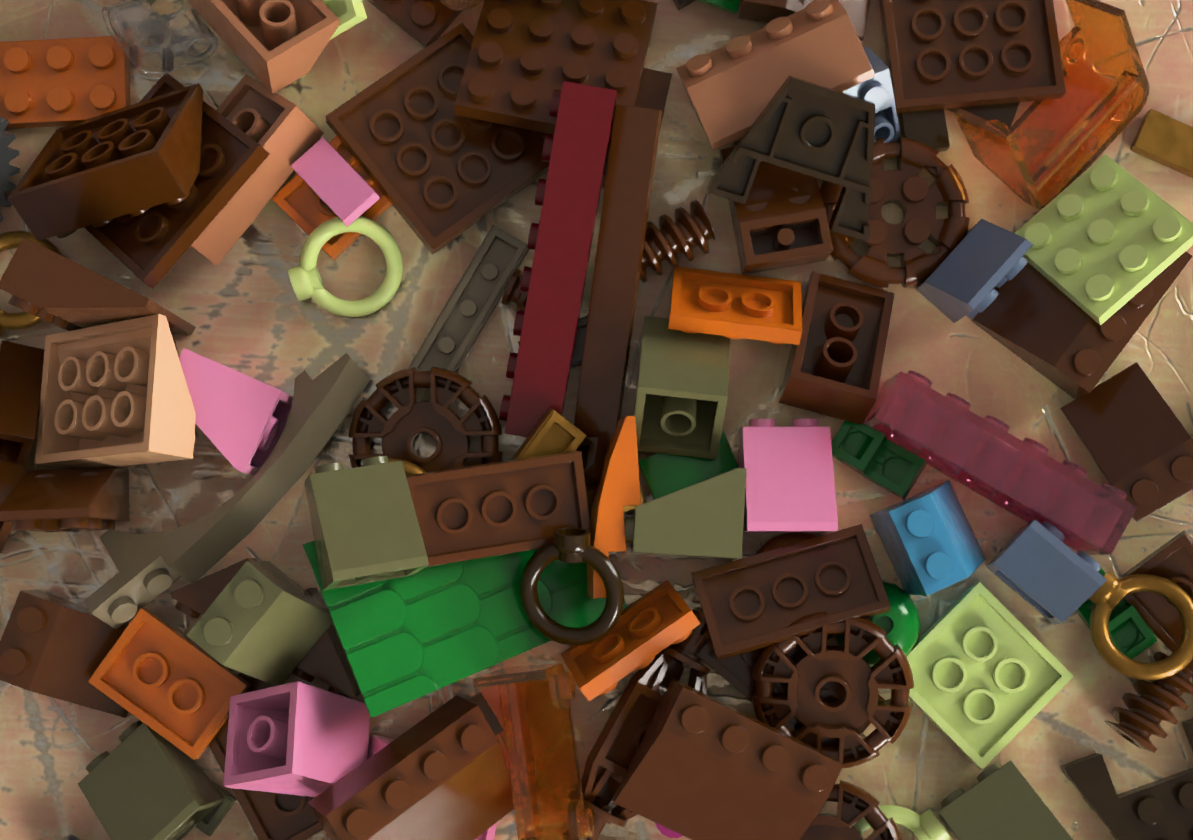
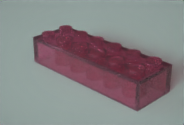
[863,370,1137,555]

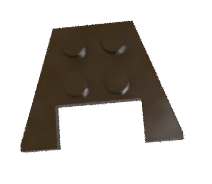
[706,75,875,241]
[1060,718,1193,840]

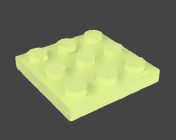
[1014,154,1193,326]
[906,582,1074,770]

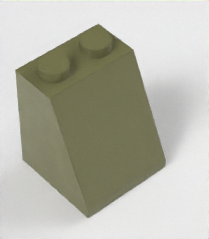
[634,316,730,459]
[305,456,429,591]
[624,468,747,559]
[186,561,333,686]
[78,720,225,840]
[938,760,1073,840]

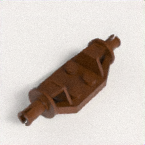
[565,609,711,840]

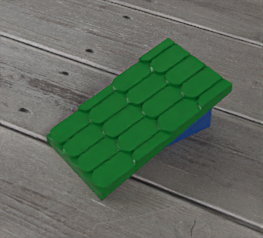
[303,541,628,718]

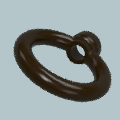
[519,527,624,646]

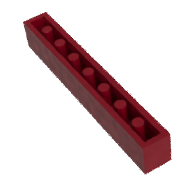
[499,81,618,437]

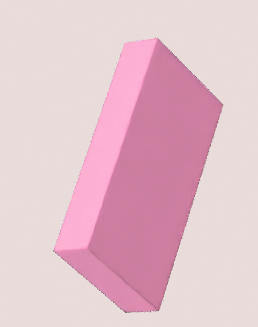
[291,137,380,227]

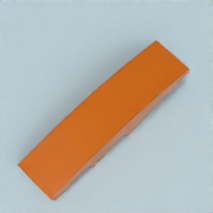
[587,415,641,599]

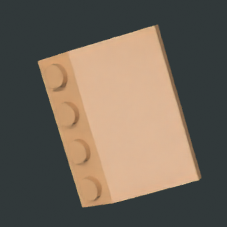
[35,314,196,469]

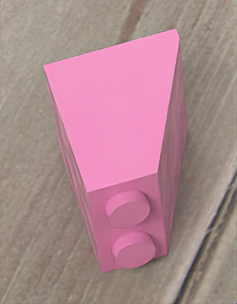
[178,348,293,475]
[738,419,838,533]
[223,681,370,797]

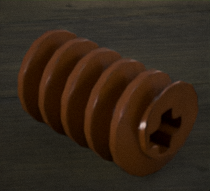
[639,200,715,283]
[1105,651,1193,753]

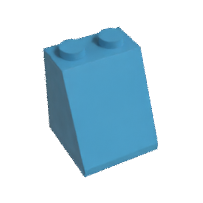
[870,480,985,596]

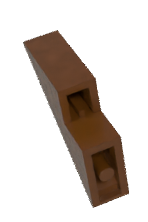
[0,340,45,553]
[171,558,361,699]

